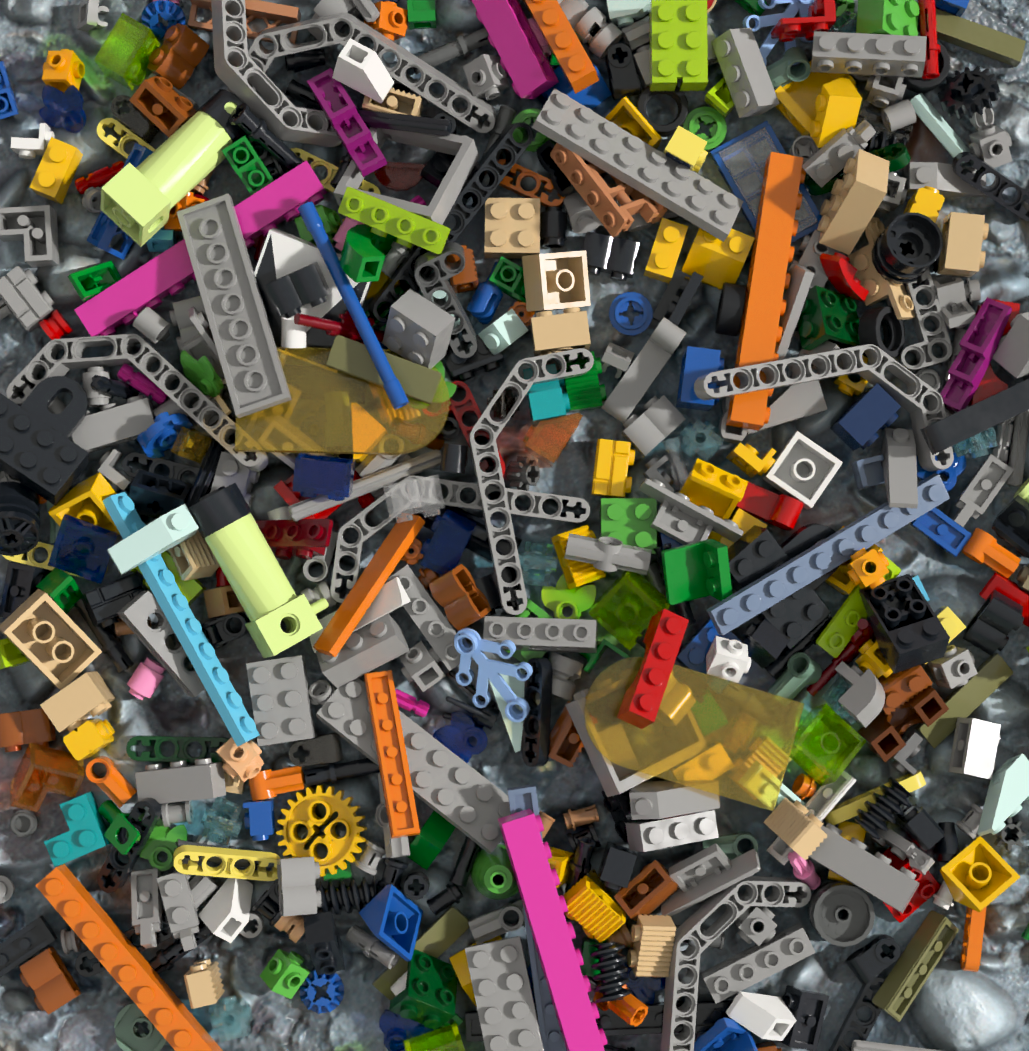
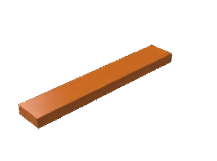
[313,513,425,657]
[363,670,420,839]

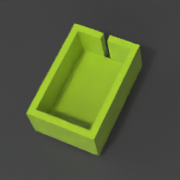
[649,0,708,91]

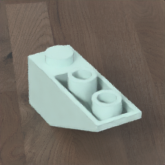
[977,753,1029,836]

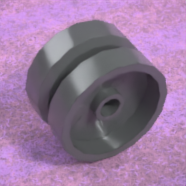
[807,880,875,947]

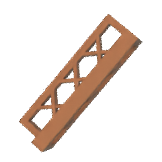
[188,0,301,44]

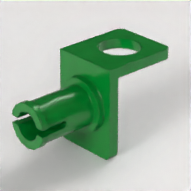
[577,639,633,674]
[98,800,142,855]

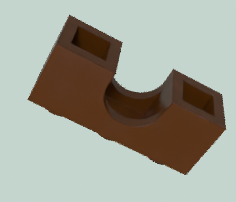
[857,686,949,762]

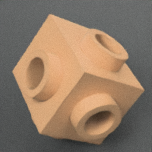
[216,737,264,783]

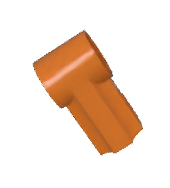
[961,528,1021,579]
[85,756,137,808]
[248,765,305,801]
[593,984,648,1027]

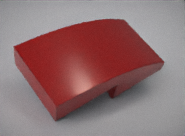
[820,252,869,301]
[979,572,1029,627]

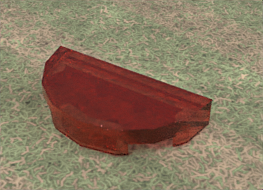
[374,162,426,191]

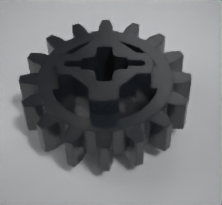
[938,66,1000,119]

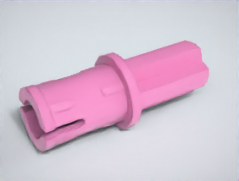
[787,851,821,890]

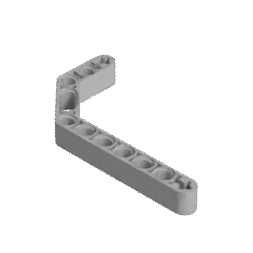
[211,0,342,147]
[227,13,497,133]
[6,334,269,472]
[694,344,954,471]
[469,348,594,615]
[330,476,590,603]
[661,876,811,1051]

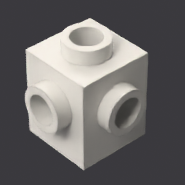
[706,636,751,683]

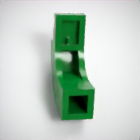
[340,224,397,283]

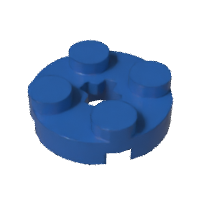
[137,412,193,458]

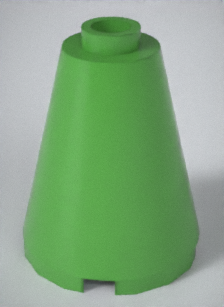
[471,844,519,900]

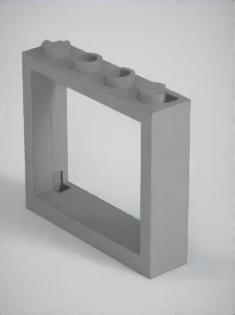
[333,127,480,225]
[565,662,708,797]

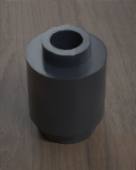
[540,206,567,248]

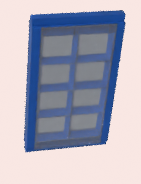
[709,121,822,244]

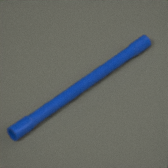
[298,202,409,410]

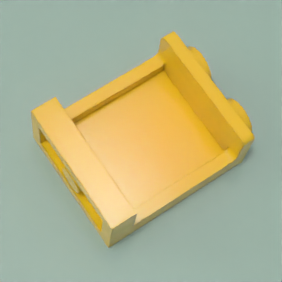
[775,61,858,136]
[679,458,748,541]

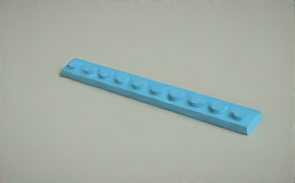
[102,492,260,747]

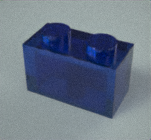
[293,453,355,501]
[420,509,477,575]

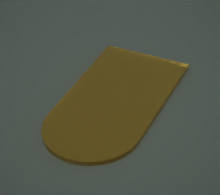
[234,347,451,455]
[584,657,804,811]

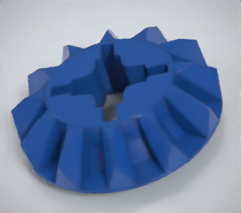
[141,0,185,41]
[609,292,653,336]
[299,969,344,1014]

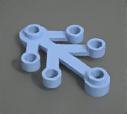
[743,0,814,66]
[454,628,533,722]

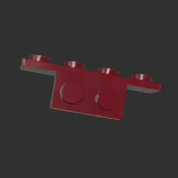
[255,518,333,560]

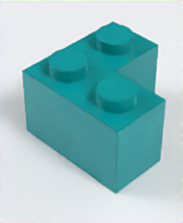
[523,363,570,426]
[44,791,111,868]

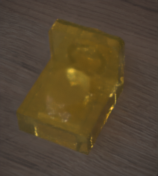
[171,426,212,464]

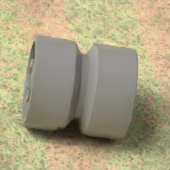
[573,7,623,60]
[549,652,585,700]

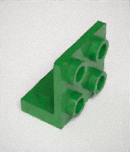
[662,539,732,605]

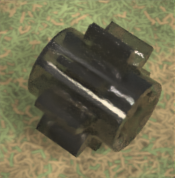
[487,389,520,419]

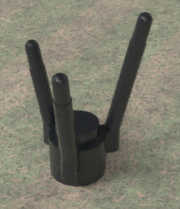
[442,670,500,730]

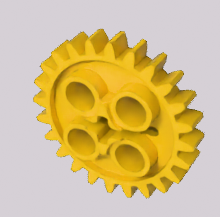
[276,785,367,877]

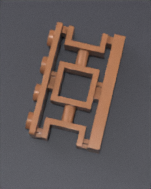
[550,143,668,237]

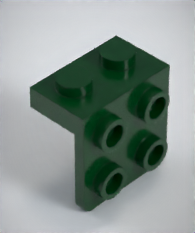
[797,285,860,351]
[389,949,458,1030]

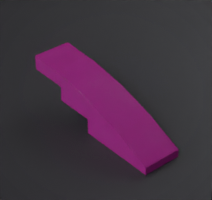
[307,68,387,177]
[940,297,1012,412]

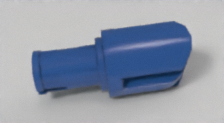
[467,261,503,325]

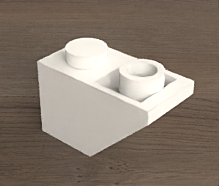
[332,38,394,104]
[198,878,253,943]
[726,991,797,1041]

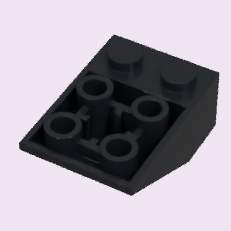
[859,574,950,674]

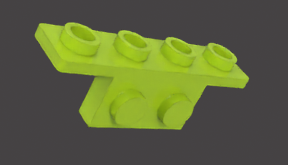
[338,187,450,254]
[816,555,901,658]

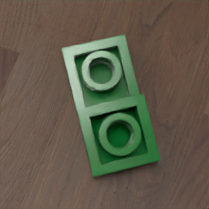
[221,135,275,195]
[488,256,526,303]

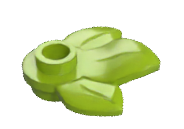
[541,574,596,619]

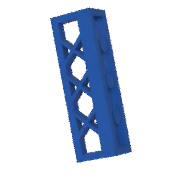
[86,143,153,260]

